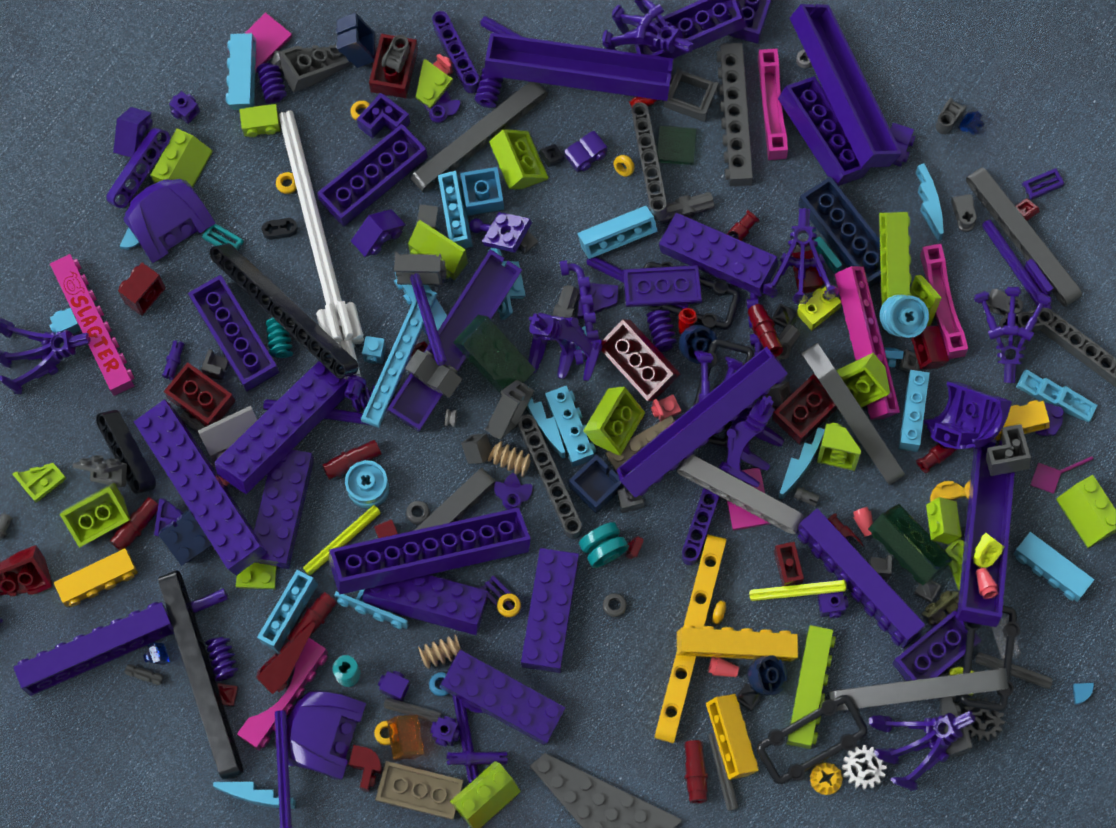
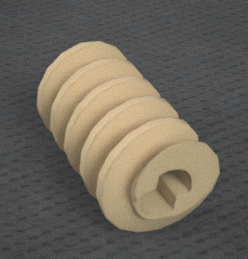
[488,441,531,477]
[418,634,461,669]

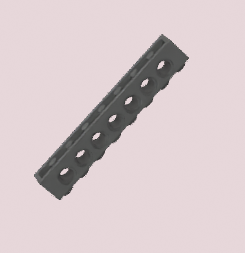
[717,43,753,187]

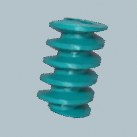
[265,317,293,358]
[333,655,361,687]

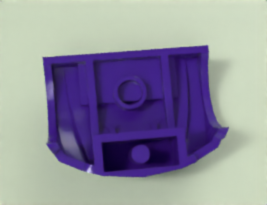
[124,179,215,263]
[923,381,1012,449]
[287,690,366,779]

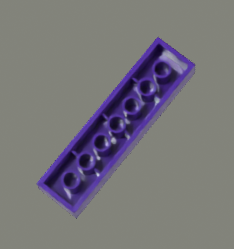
[214,361,348,494]
[797,508,925,649]
[13,602,174,696]

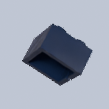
[336,12,376,68]
[569,455,624,513]
[158,509,212,566]

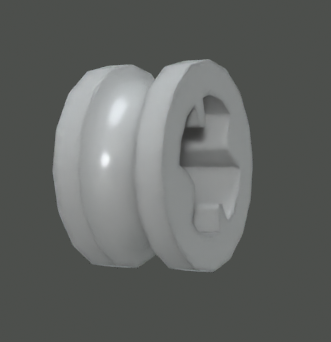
[796,50,812,68]
[445,409,457,427]

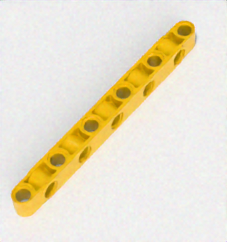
[654,534,727,743]

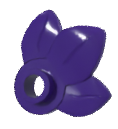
[424,91,460,123]
[494,473,532,510]

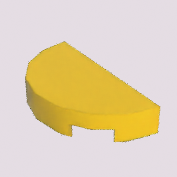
[930,481,967,502]

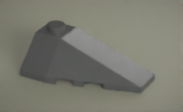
[279,45,352,92]
[939,673,972,758]

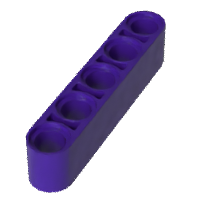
[432,11,479,93]
[106,128,170,208]
[682,488,720,566]

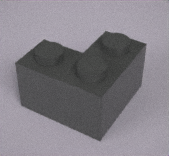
[405,349,462,398]
[986,424,1031,476]

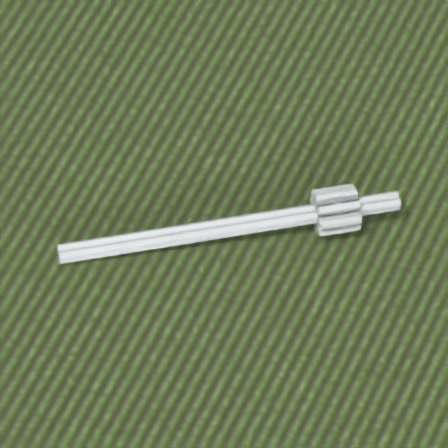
[278,111,364,379]

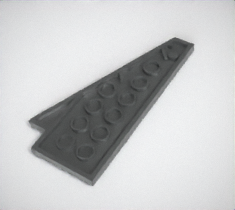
[530,753,682,828]

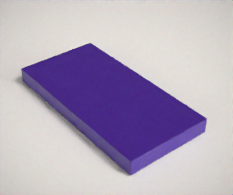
[623,265,702,307]

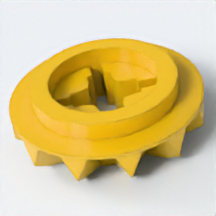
[810,762,843,795]

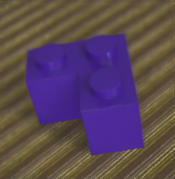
[357,93,410,139]
[113,107,153,158]
[351,209,406,257]

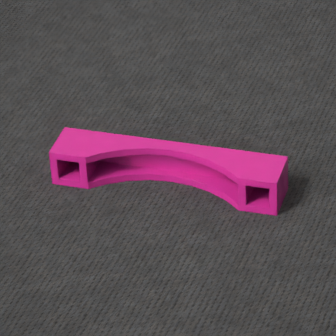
[758,49,788,160]
[920,244,968,359]
[237,638,328,750]

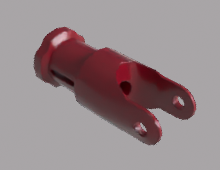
[727,210,760,241]
[916,443,958,473]
[828,513,864,547]

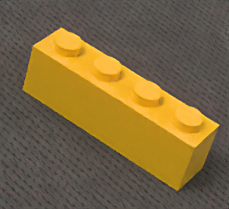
[994,400,1050,441]
[54,548,138,607]
[706,694,759,780]

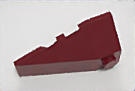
[0,545,53,596]
[256,619,316,694]

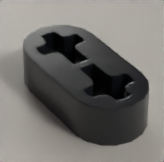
[262,218,298,240]

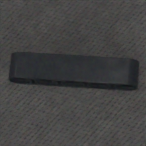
[96,410,156,494]

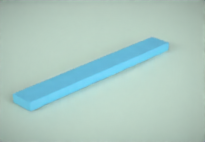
[361,288,437,428]

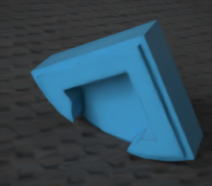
[1072,683,1094,705]

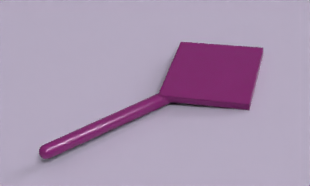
[1030,456,1093,494]

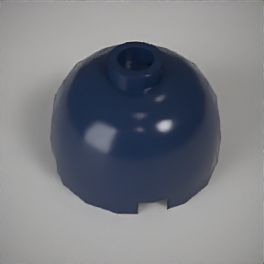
[679,325,717,364]
[748,655,787,696]

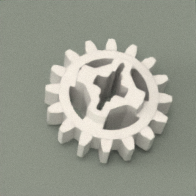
[842,745,887,790]

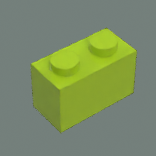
[239,104,281,137]
[926,497,962,544]

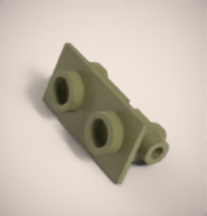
[921,590,959,626]

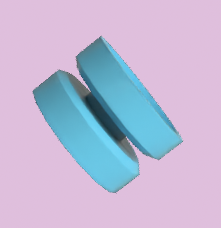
[880,294,929,338]
[345,460,390,508]

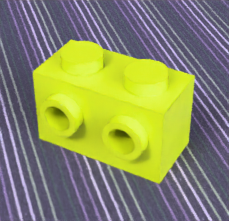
[797,286,841,331]

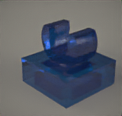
[958,111,984,134]
[143,642,170,665]

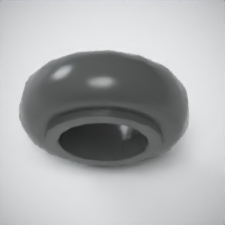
[406,501,430,524]
[603,593,627,617]

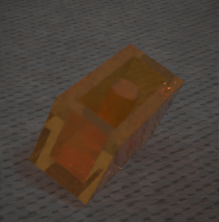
[387,715,424,760]

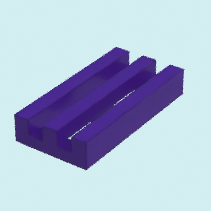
[1022,168,1065,200]
[1024,259,1053,296]
[479,575,515,611]

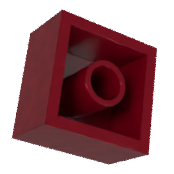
[118,262,166,316]

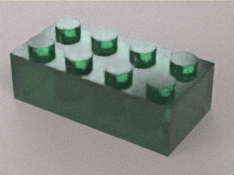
[453,315,536,394]
[868,504,953,586]

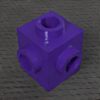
[169,91,200,124]
[817,592,848,619]
[430,716,461,747]

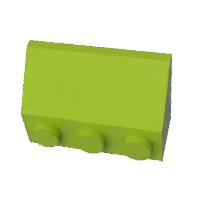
[151,129,213,188]
[489,129,548,189]
[408,220,468,280]
[836,353,890,407]
[583,387,645,455]
[817,423,861,471]
[1056,475,1116,548]
[60,483,130,548]
[450,761,521,828]

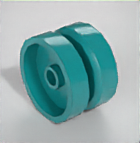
[578,522,629,568]

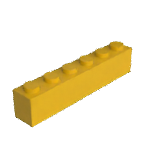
[677,625,798,662]

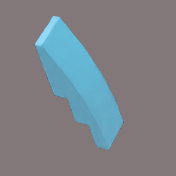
[915,163,944,241]
[1016,370,1097,422]
[527,386,566,458]
[779,427,825,499]
[213,782,296,809]

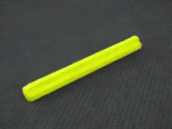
[303,505,381,576]
[749,580,847,601]

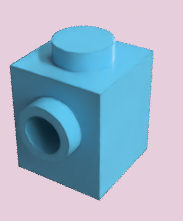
[49,308,81,334]
[362,336,386,364]

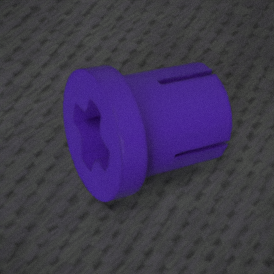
[344,375,367,400]

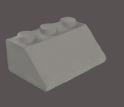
[198,406,257,462]

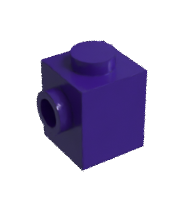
[378,671,411,702]

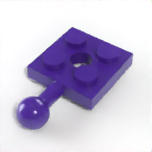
[469,212,532,253]

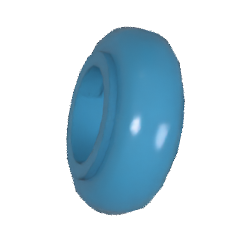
[429,672,449,697]

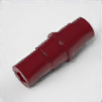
[748,304,783,357]
[322,440,382,480]
[110,497,158,550]
[286,592,337,641]
[684,740,708,804]

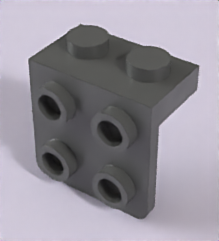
[73,455,127,487]

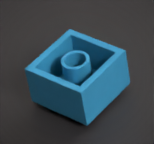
[460,167,504,216]

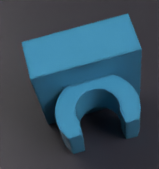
[884,347,904,367]

